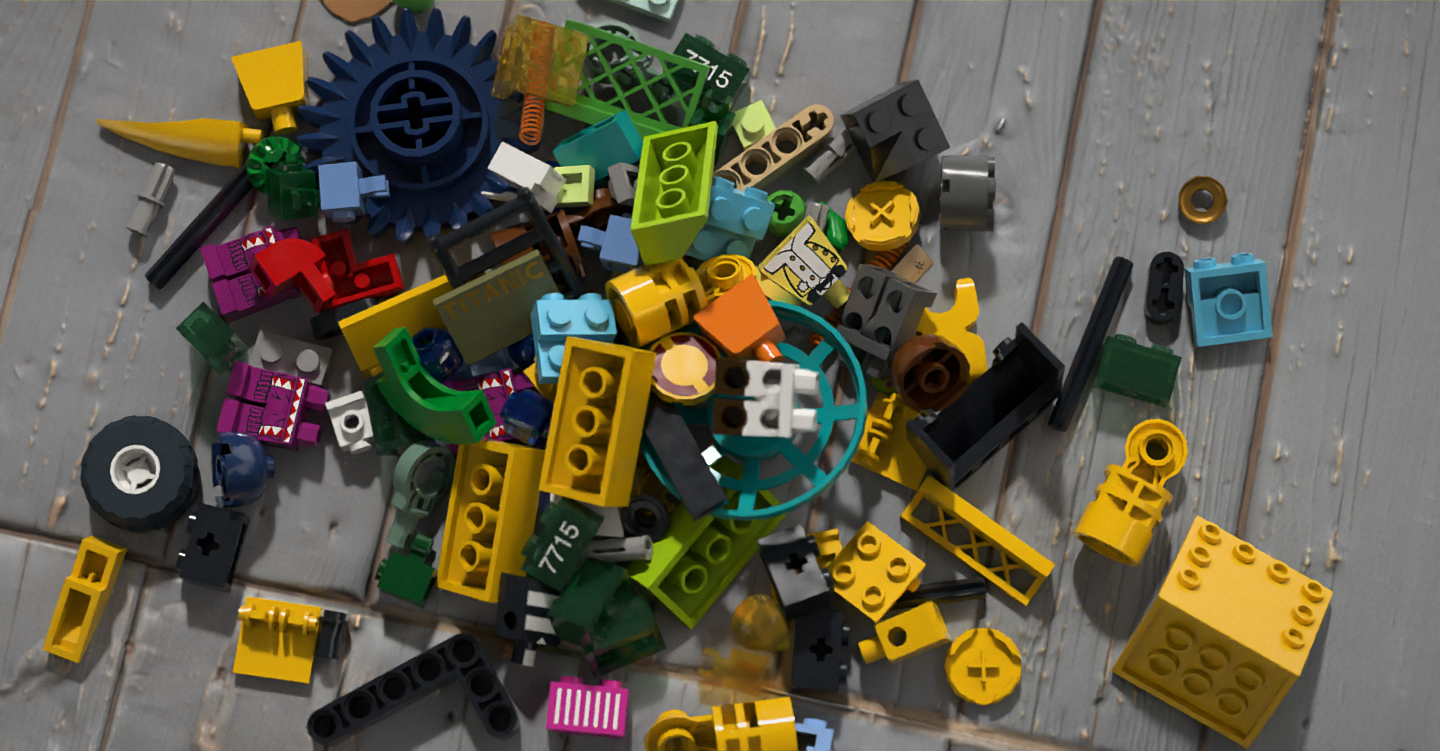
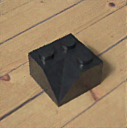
[840,79,950,182]

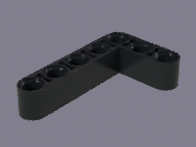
[307,633,520,747]

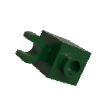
[688,89,736,166]
[266,161,320,220]
[375,533,437,609]

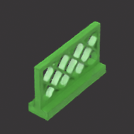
[544,19,710,140]

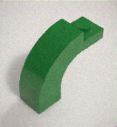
[373,327,497,444]

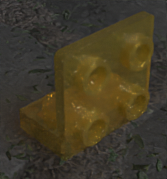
[491,14,589,107]

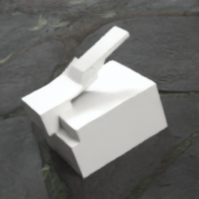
[481,142,566,213]

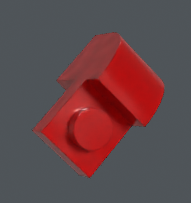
[249,238,336,314]

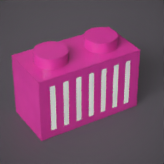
[546,676,630,739]

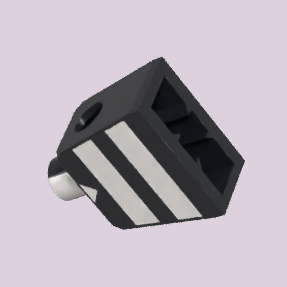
[495,572,578,667]

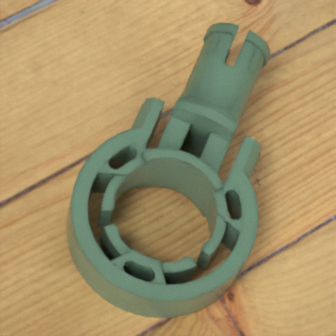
[579,20,675,103]
[385,440,456,550]

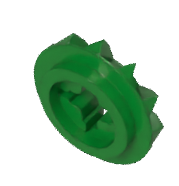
[246,136,306,195]

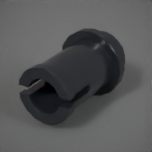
[314,609,349,660]

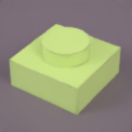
[732,100,776,151]
[554,165,595,208]

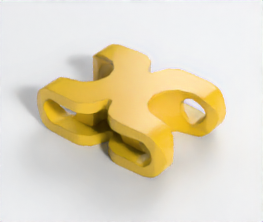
[916,277,987,385]

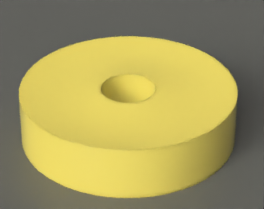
[755,266,804,307]

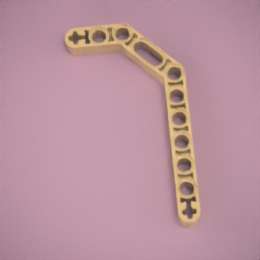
[611,104,834,280]

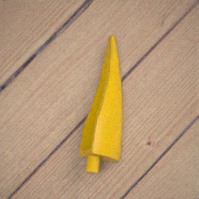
[97,118,264,168]

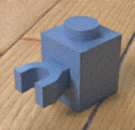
[318,162,390,223]
[578,213,644,273]

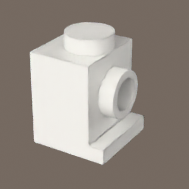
[325,391,380,454]

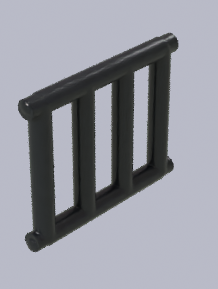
[426,187,587,300]

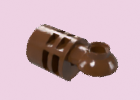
[490,188,633,286]

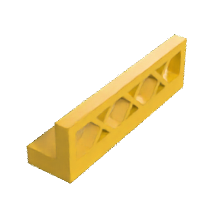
[900,475,1055,607]

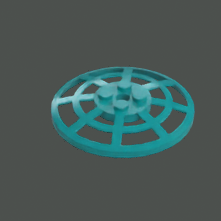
[640,300,868,521]

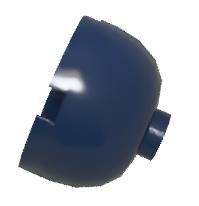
[211,432,275,508]

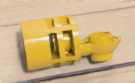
[605,254,756,348]
[1072,419,1188,567]
[644,696,798,751]

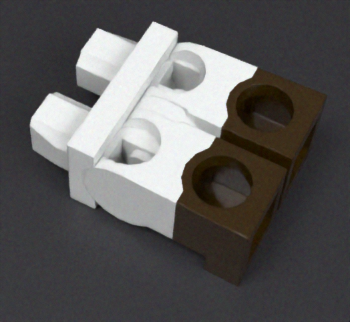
[712,357,820,437]

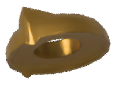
[1178,175,1229,224]

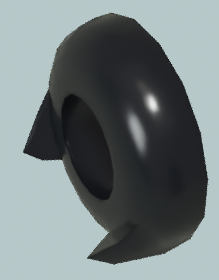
[620,494,672,542]

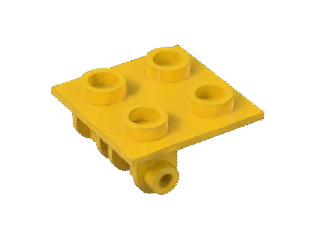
[851,391,929,492]
[826,521,927,623]
[232,596,322,684]

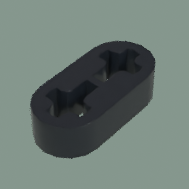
[1144,252,1184,325]
[309,298,380,340]

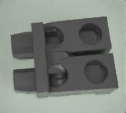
[836,264,937,380]

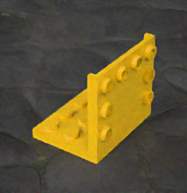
[1111,515,1333,749]

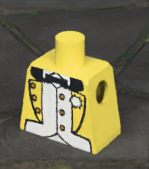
[758,215,850,309]

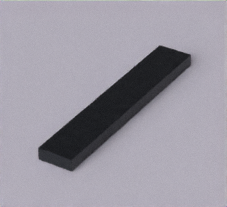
[613,320,729,521]

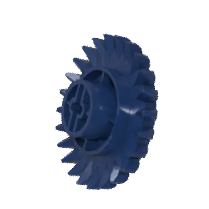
[297,8,541,246]

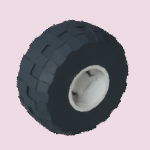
[80,415,200,533]

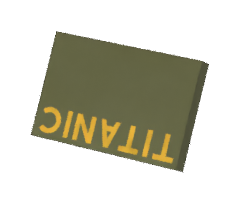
[433,249,560,366]

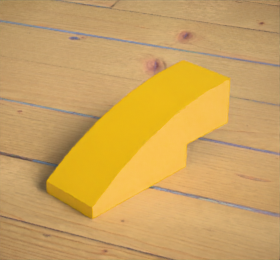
[42,535,127,663]

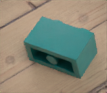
[553,110,643,188]

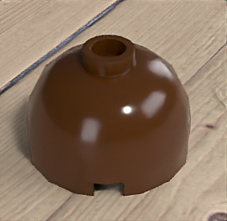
[891,334,970,413]

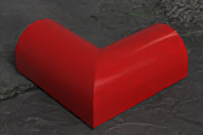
[311,228,405,310]

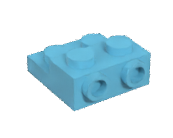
[685,176,775,261]
[1184,253,1273,347]
[530,293,617,384]

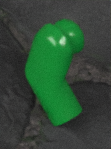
[819,201,849,254]

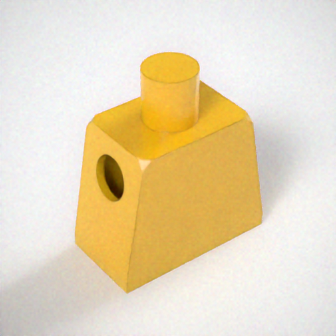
[231,41,309,135]
[858,601,952,664]

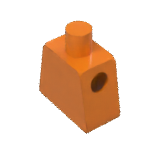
[693,274,786,363]

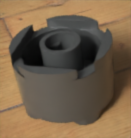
[939,155,996,232]

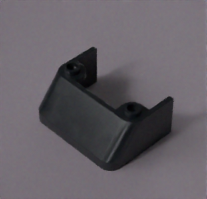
[906,322,1065,492]

